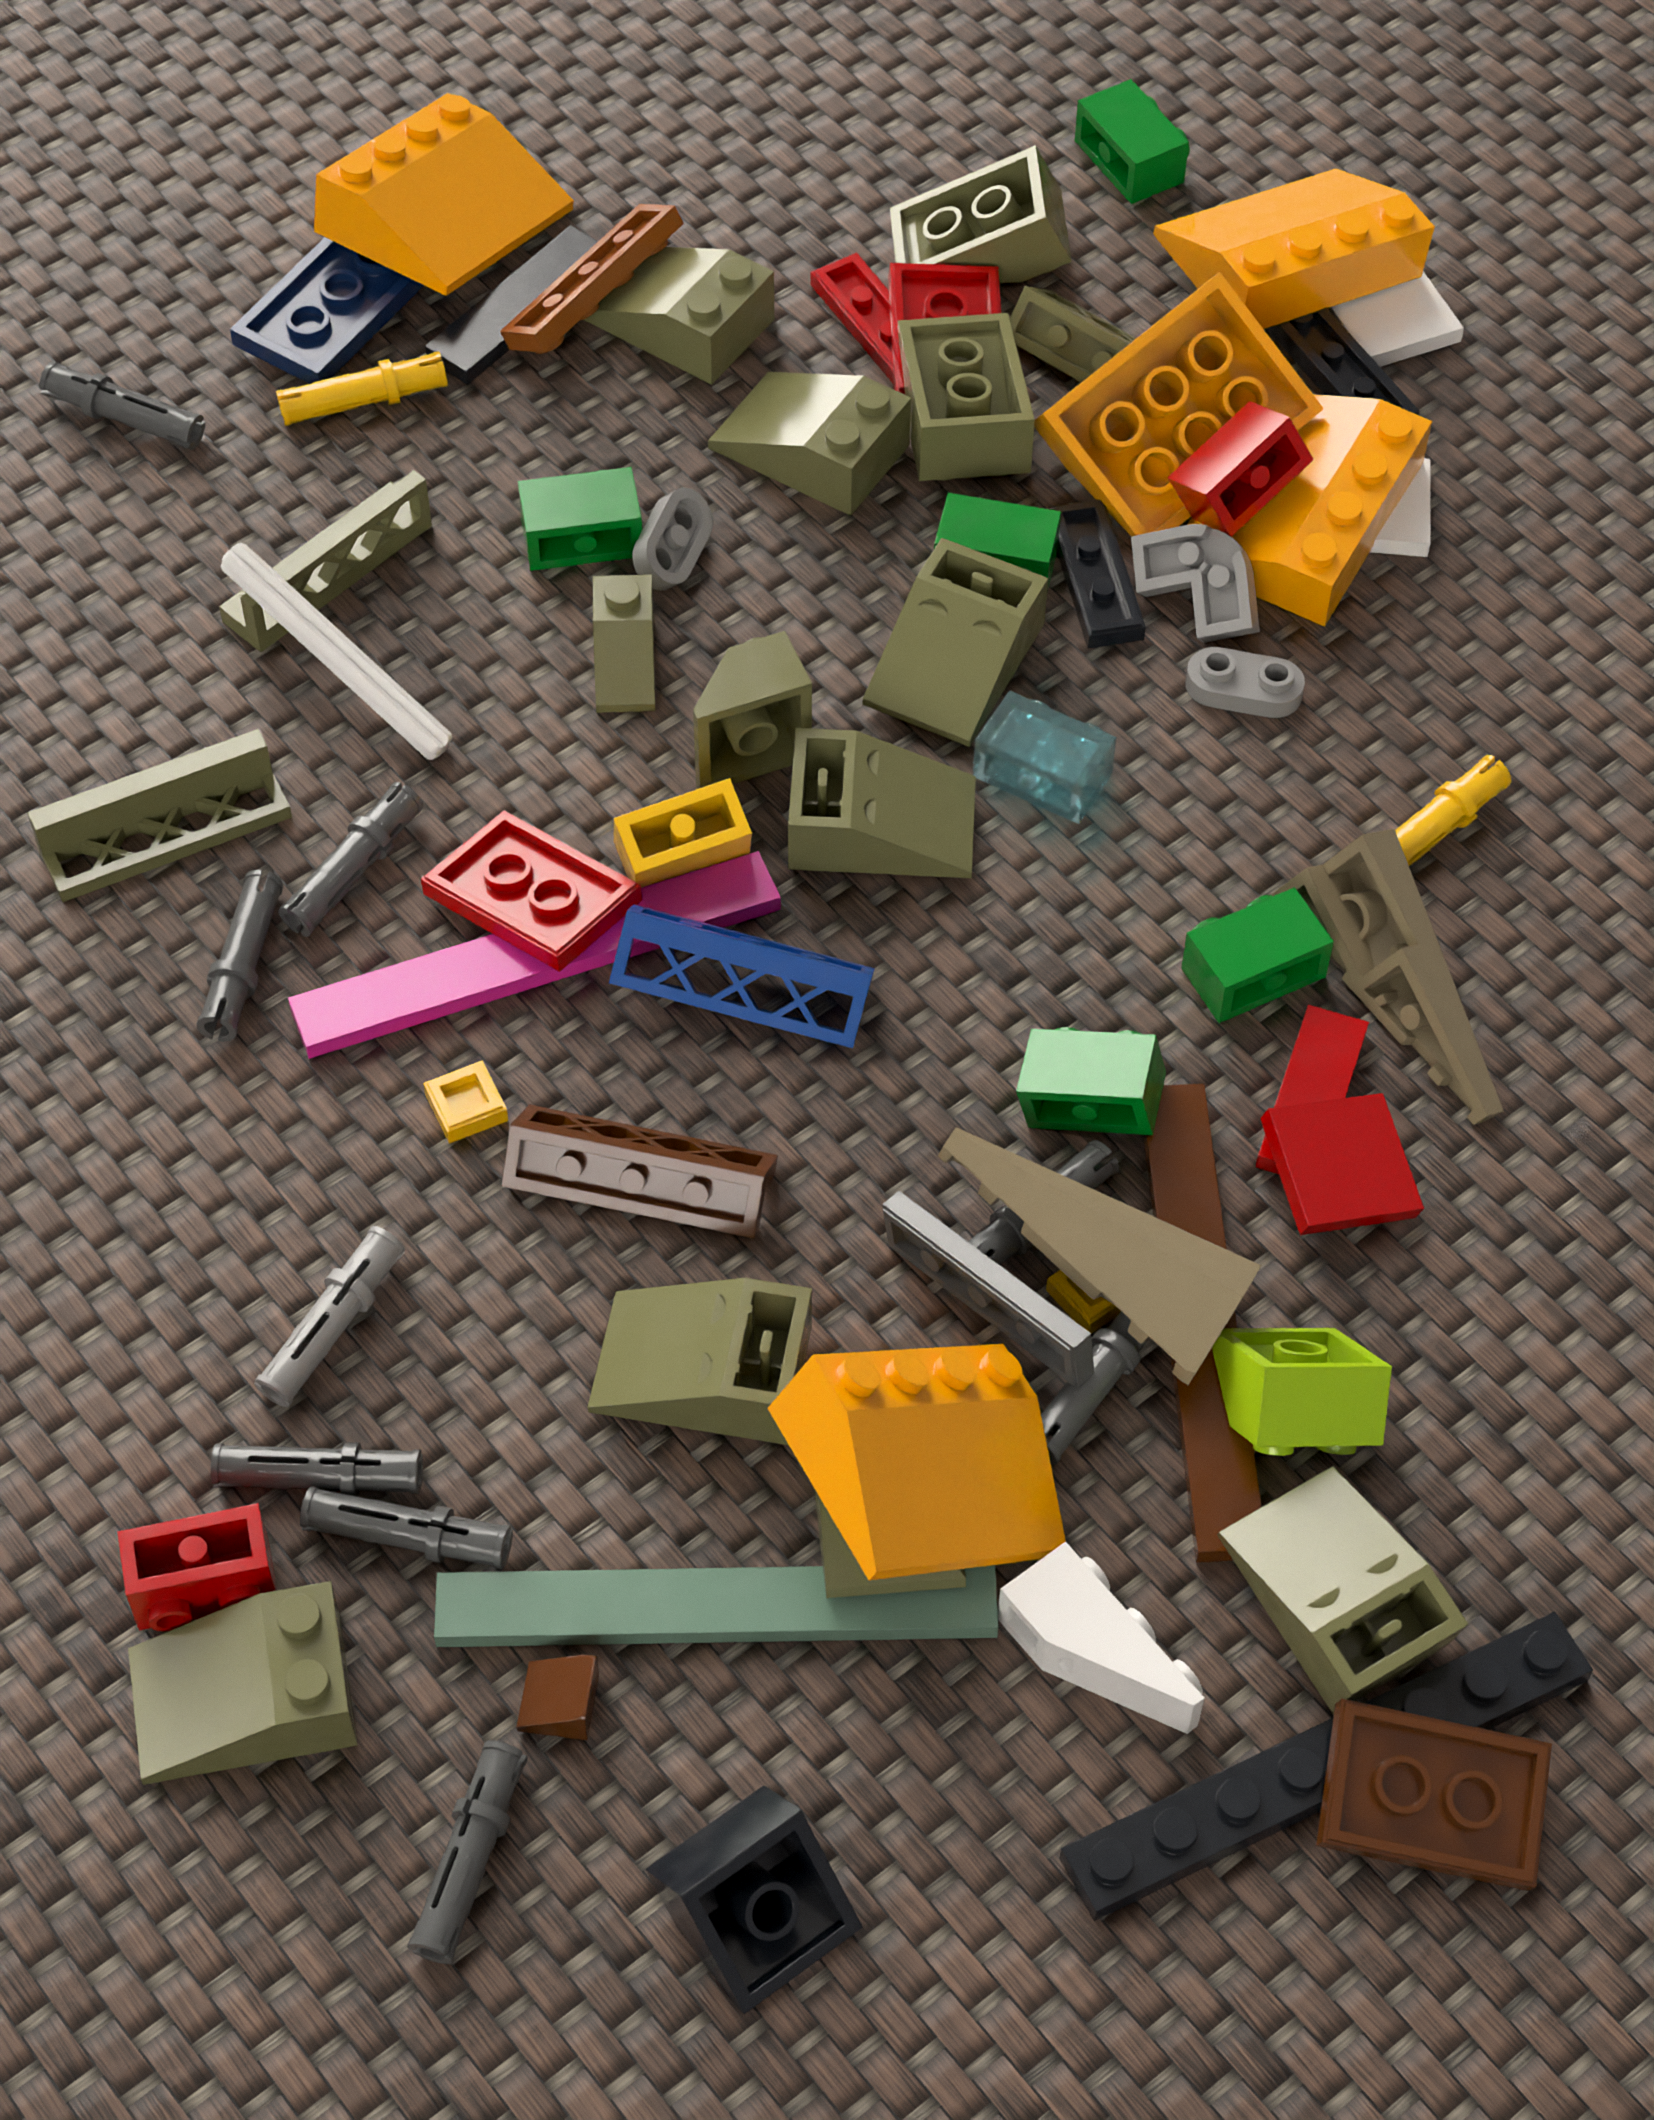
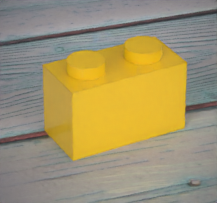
[613,778,752,887]

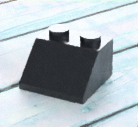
[645,1785,863,2014]

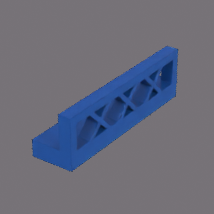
[609,904,875,1048]

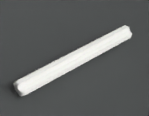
[221,543,452,760]

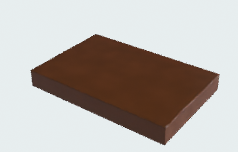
[1316,1699,1552,1891]

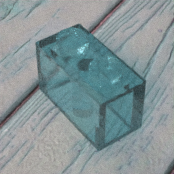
[973,690,1117,824]

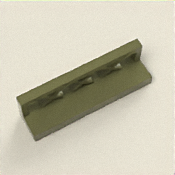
[1009,286,1136,382]
[219,470,432,652]
[27,729,292,903]

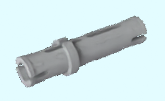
[254,1226,405,1407]

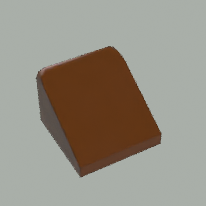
[517,1655,599,1740]

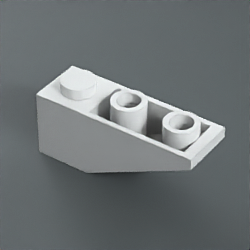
[998,1542,1205,1734]

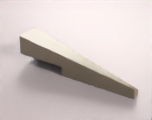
[1271,828,1504,1125]
[938,1127,1262,1385]

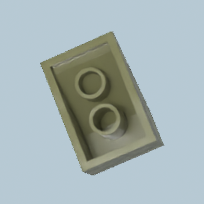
[890,145,1072,283]
[583,247,775,385]
[897,313,1035,481]
[708,372,911,516]
[128,1581,358,1785]

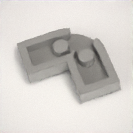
[1131,524,1260,643]

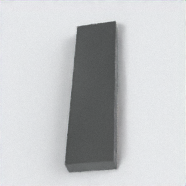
[883,1191,1095,1387]

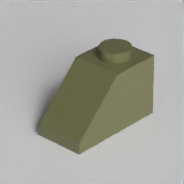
[593,574,655,713]

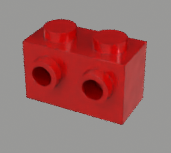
[1167,401,1314,537]
[117,1503,277,1631]

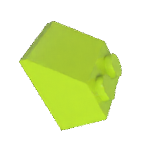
[1212,1328,1392,1456]

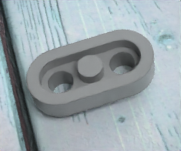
[632,487,713,591]
[1185,647,1305,718]

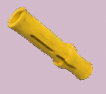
[276,351,448,426]
[1395,755,1511,866]

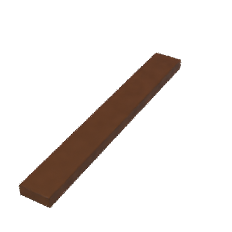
[1143,1083,1262,1563]

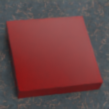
[1260,1093,1424,1235]

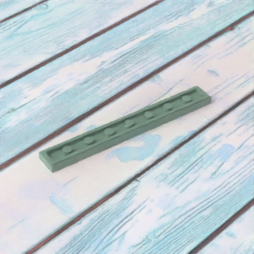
[434,1565,998,1647]

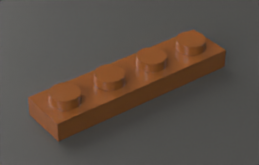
[500,204,684,354]

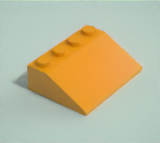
[314,93,574,296]
[1153,169,1435,329]
[1034,272,1324,536]
[1187,394,1432,627]
[767,1344,1066,1581]

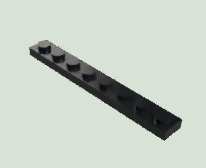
[1059,1612,1593,1921]

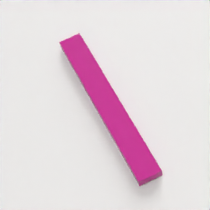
[288,851,781,1059]

